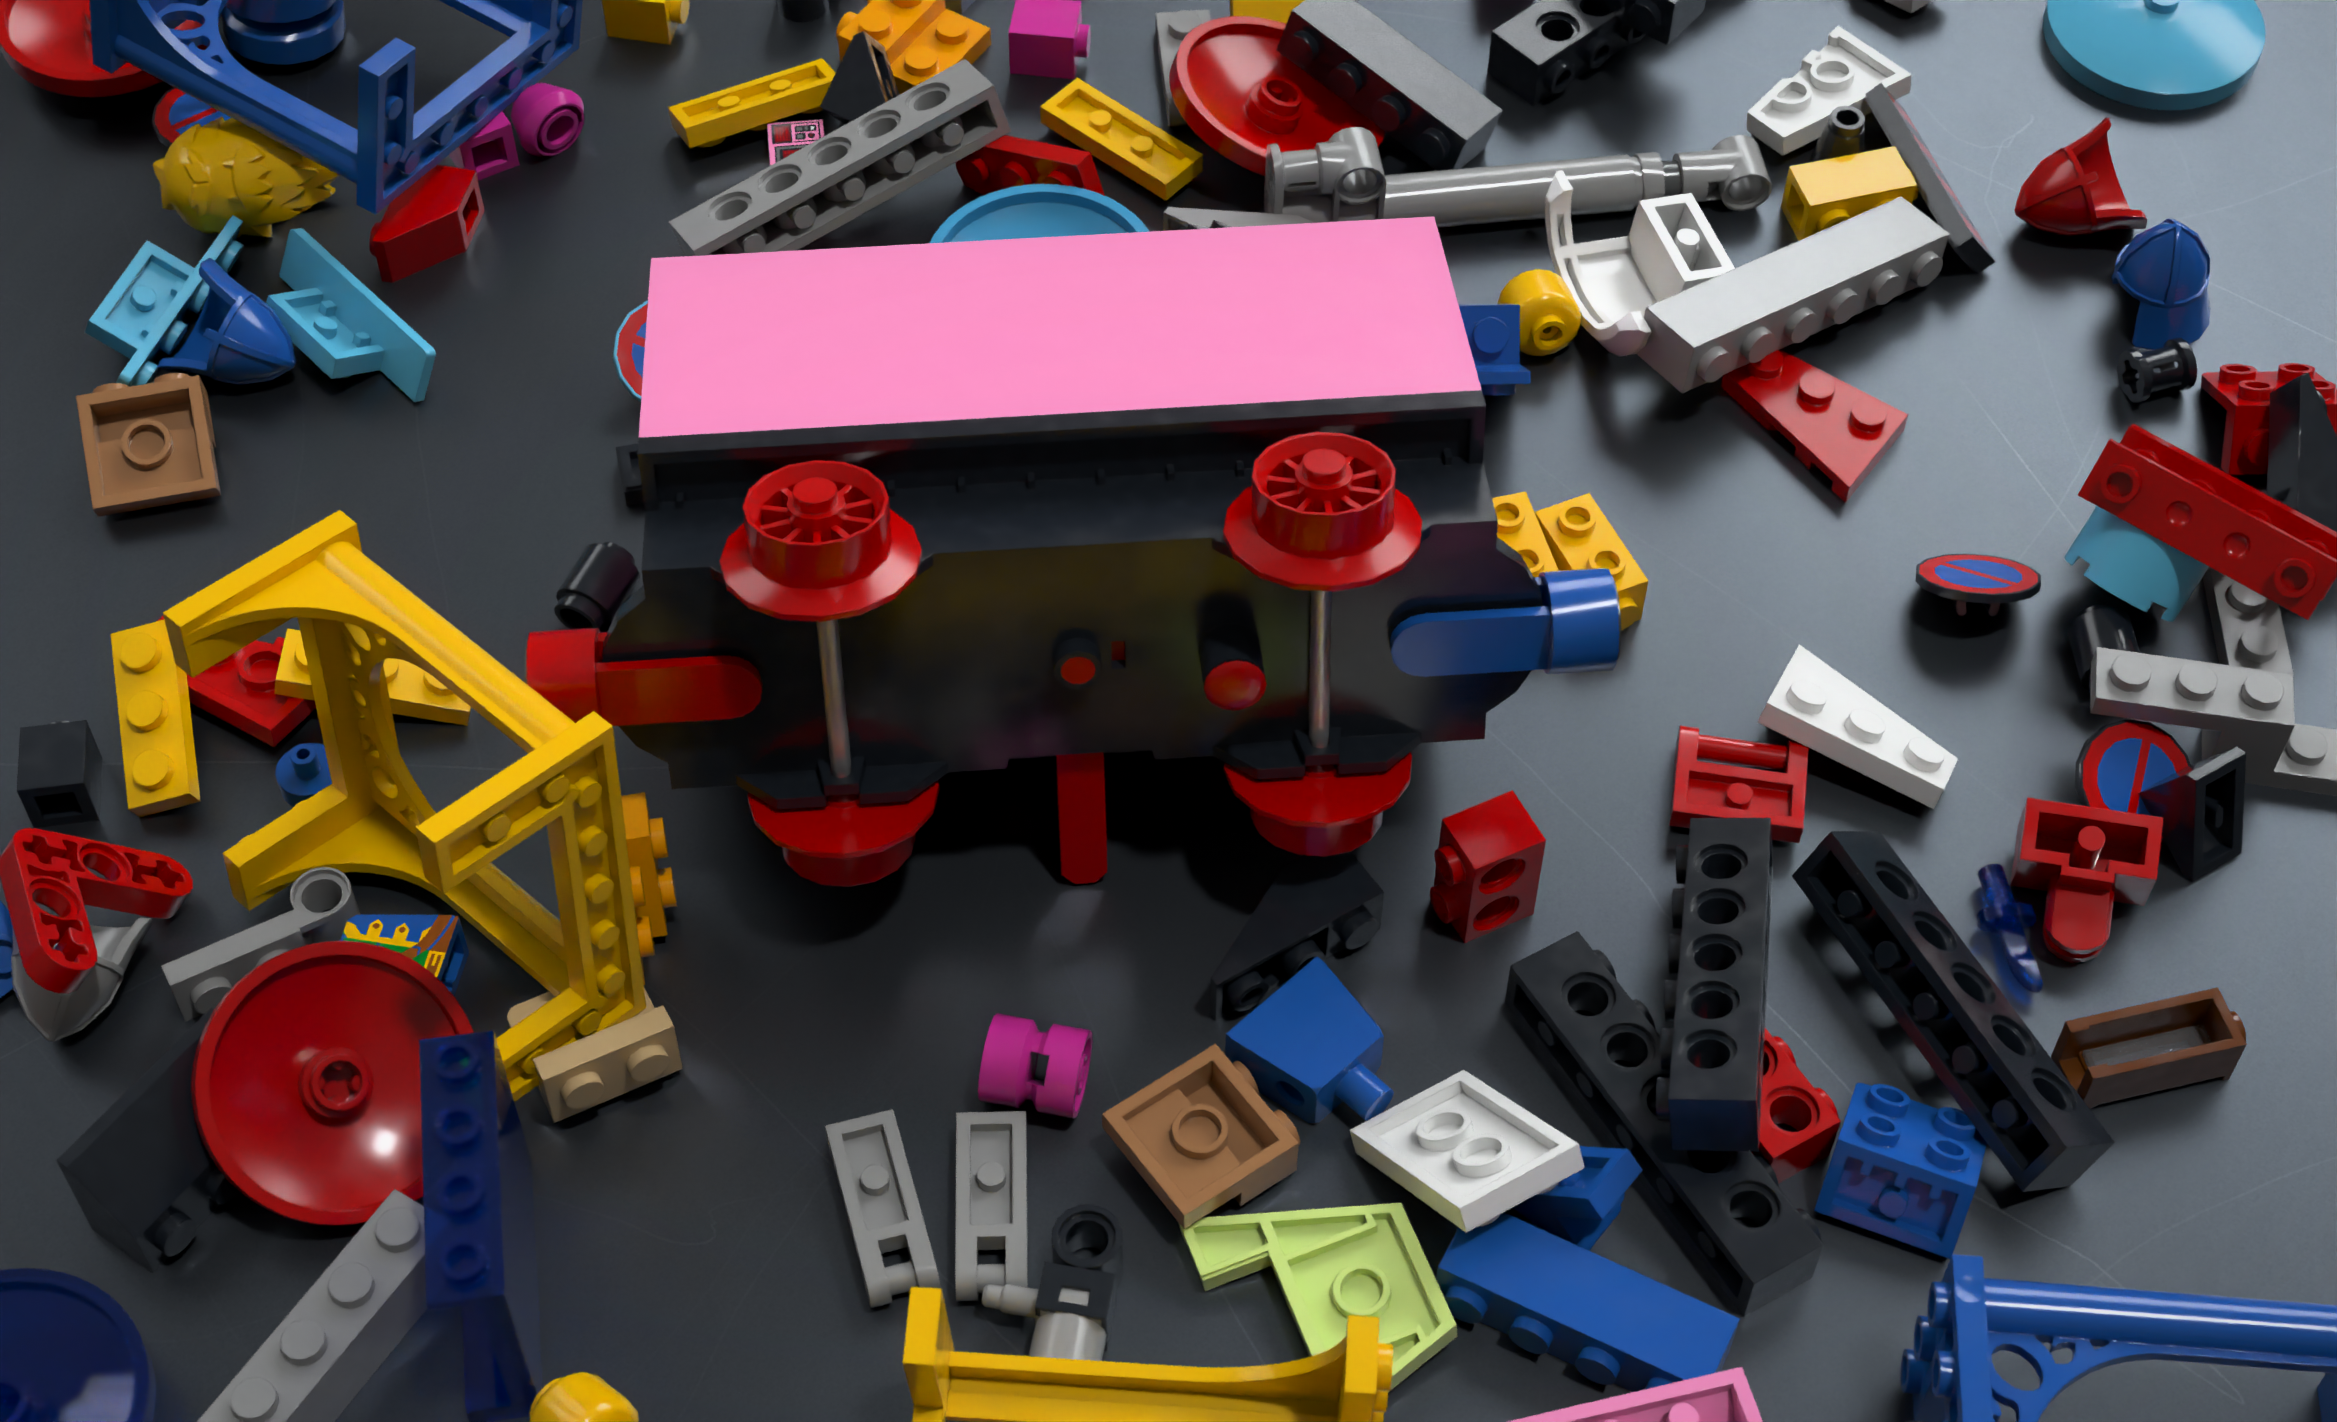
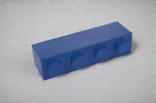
[1436,1212,1740,1392]

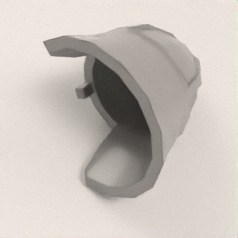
[11,917,152,1042]

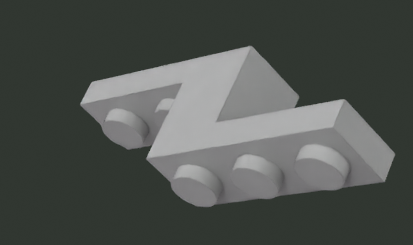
[2090,647,2337,796]

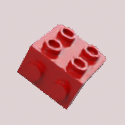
[2201,363,2337,475]

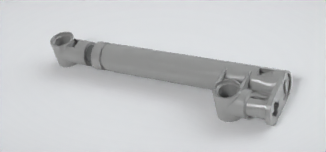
[1264,127,1772,228]

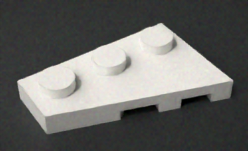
[1746,26,1912,156]
[1758,645,1958,809]

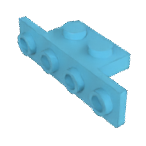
[85,215,244,387]
[266,228,436,402]

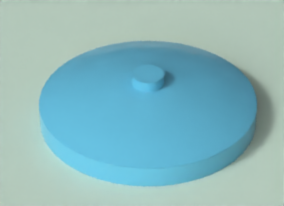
[2043,0,2266,110]

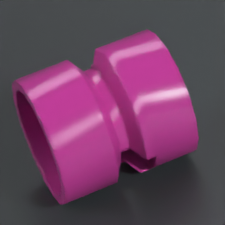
[978,1013,1093,1119]

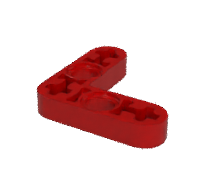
[0,828,193,994]

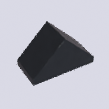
[820,31,899,124]
[2138,746,2246,881]

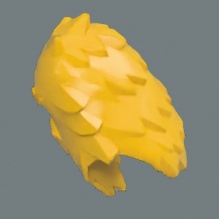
[153,116,340,238]

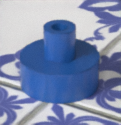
[275,743,332,807]

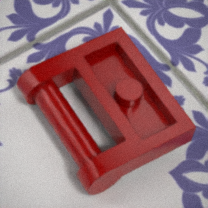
[1669,725,1809,843]

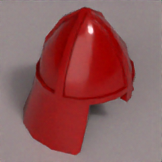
[2014,117,2147,236]

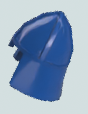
[2112,218,2210,350]
[157,258,296,385]

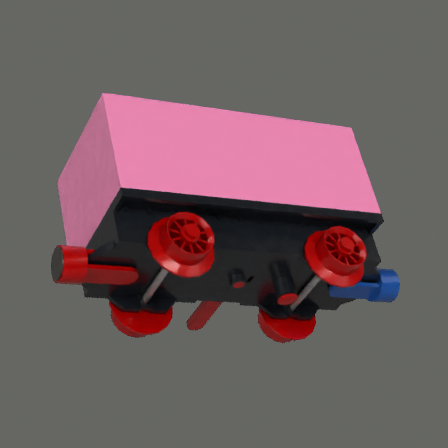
[524,217,1621,887]

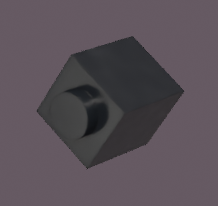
[17,720,102,828]

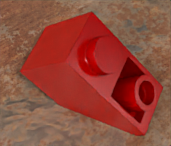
[369,165,485,283]

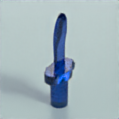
[1976,864,2043,993]

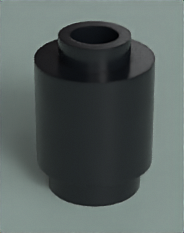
[554,542,640,630]
[2067,604,2140,694]

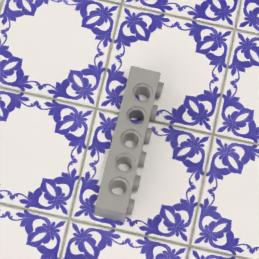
[669,59,1011,256]

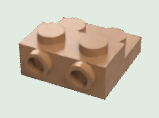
[76,373,221,517]
[1102,1044,1300,1229]

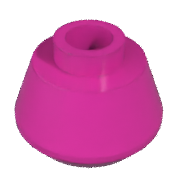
[511,83,584,157]

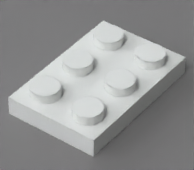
[1350,1070,1585,1233]

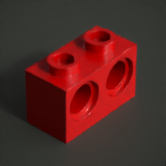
[1430,790,1546,943]
[1751,1028,1841,1184]

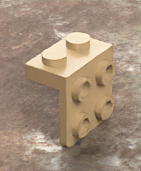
[507,987,683,1123]

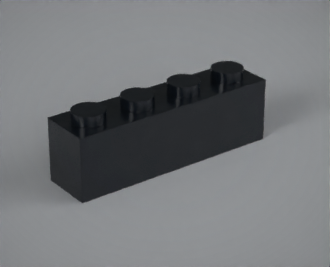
[1276,0,1503,171]

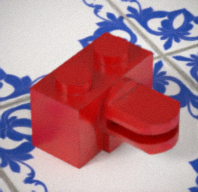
[2010,797,2163,963]

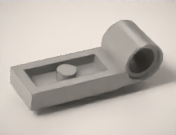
[161,867,360,1022]

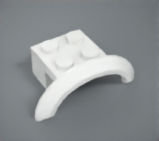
[1545,170,1735,357]

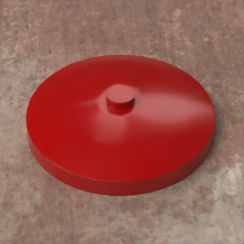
[0,0,221,97]
[1169,16,1385,176]
[191,941,479,1225]

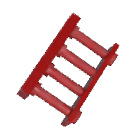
[2078,424,2337,620]

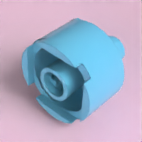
[2064,506,2209,622]

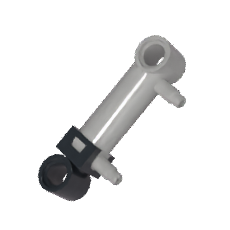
[982,1204,1123,1361]

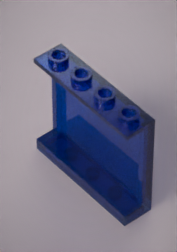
[419,1030,543,1422]

